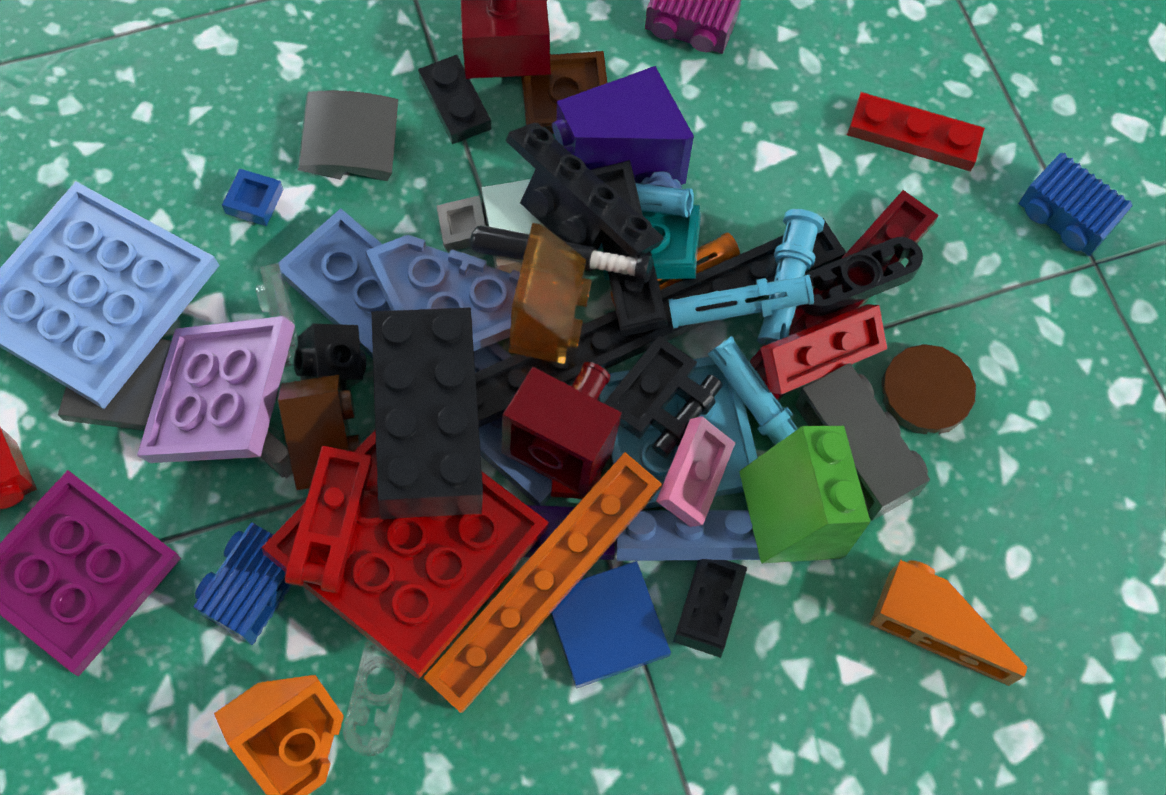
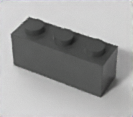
[795,363,930,521]

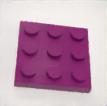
[0,470,181,677]

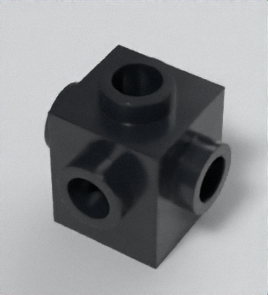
[294,323,366,391]

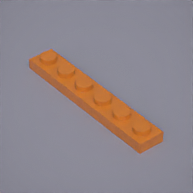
[423,452,662,713]

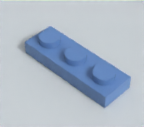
[616,510,760,561]

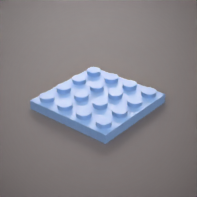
[0,181,220,409]

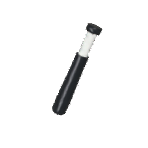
[470,225,653,283]

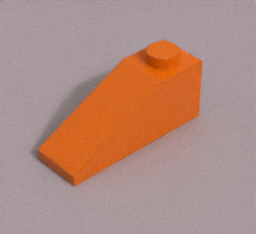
[870,560,1028,686]

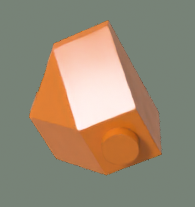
[214,675,344,795]

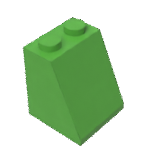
[739,426,870,564]

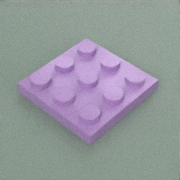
[137,316,295,463]

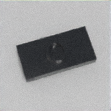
[673,559,747,658]

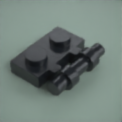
[604,336,723,458]

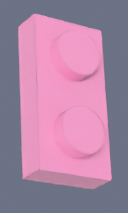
[656,416,735,527]

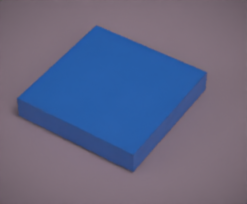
[550,561,671,689]

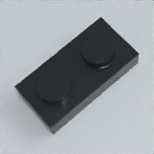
[418,55,492,144]

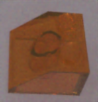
[509,222,592,364]

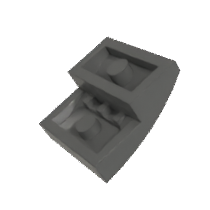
[298,90,398,181]

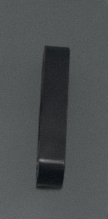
[800,237,923,316]

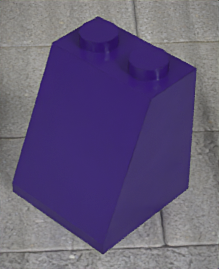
[552,66,694,185]

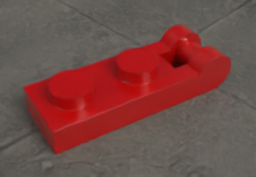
[285,446,373,593]

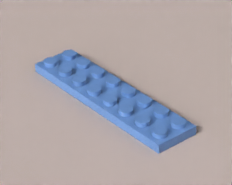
[275,208,552,506]

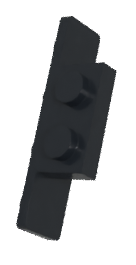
[506,123,664,258]

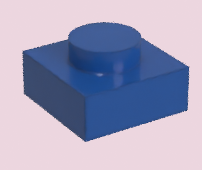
[222,168,284,226]

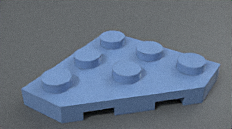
[365,235,550,351]

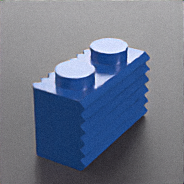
[1018,153,1133,257]
[193,522,292,645]

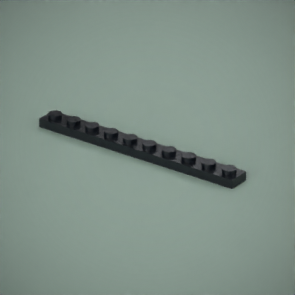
[475,218,846,427]

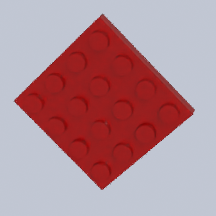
[261,429,549,680]

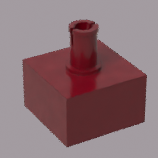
[461,0,551,79]
[501,362,622,497]

